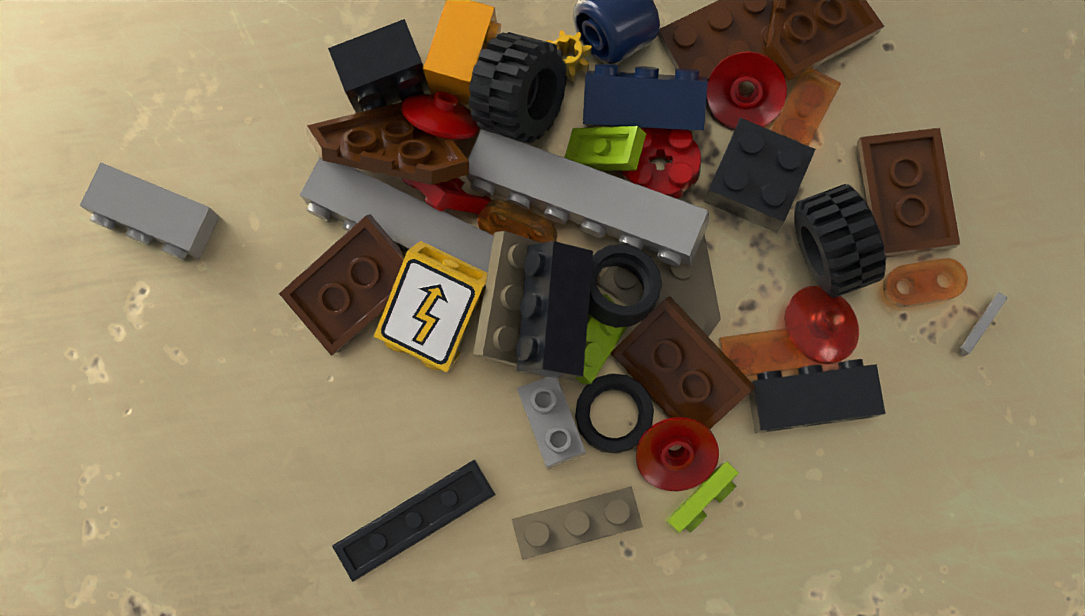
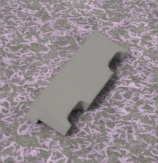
[959,292,1008,356]

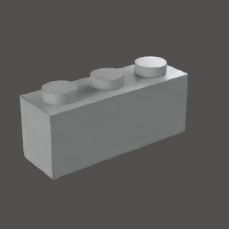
[80,162,220,260]

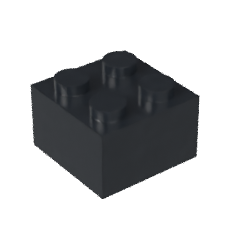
[328,19,429,113]
[704,118,816,233]

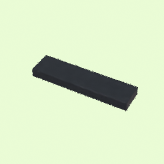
[332,459,496,582]

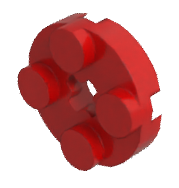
[621,127,701,199]

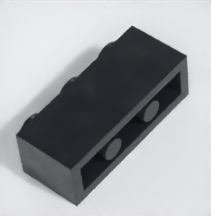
[516,241,593,378]
[749,359,885,434]

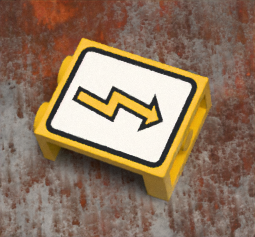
[374,241,487,372]

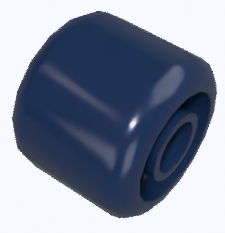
[573,0,660,65]

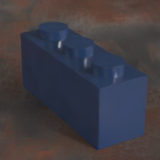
[583,64,708,131]

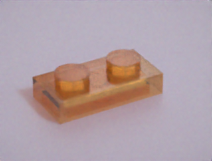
[771,69,841,146]
[718,326,808,377]

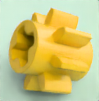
[546,30,592,82]

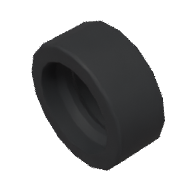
[588,244,662,328]
[575,373,654,454]

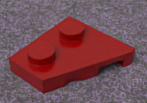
[401,178,495,216]

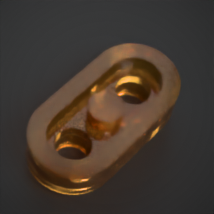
[478,199,557,243]
[883,258,968,308]

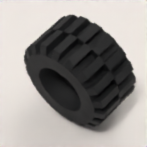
[469,32,567,143]
[794,184,886,298]

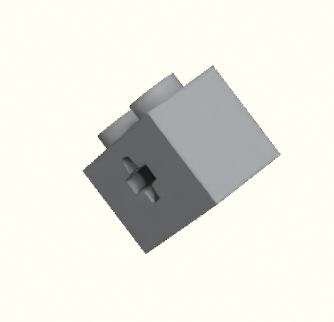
[517,377,586,469]

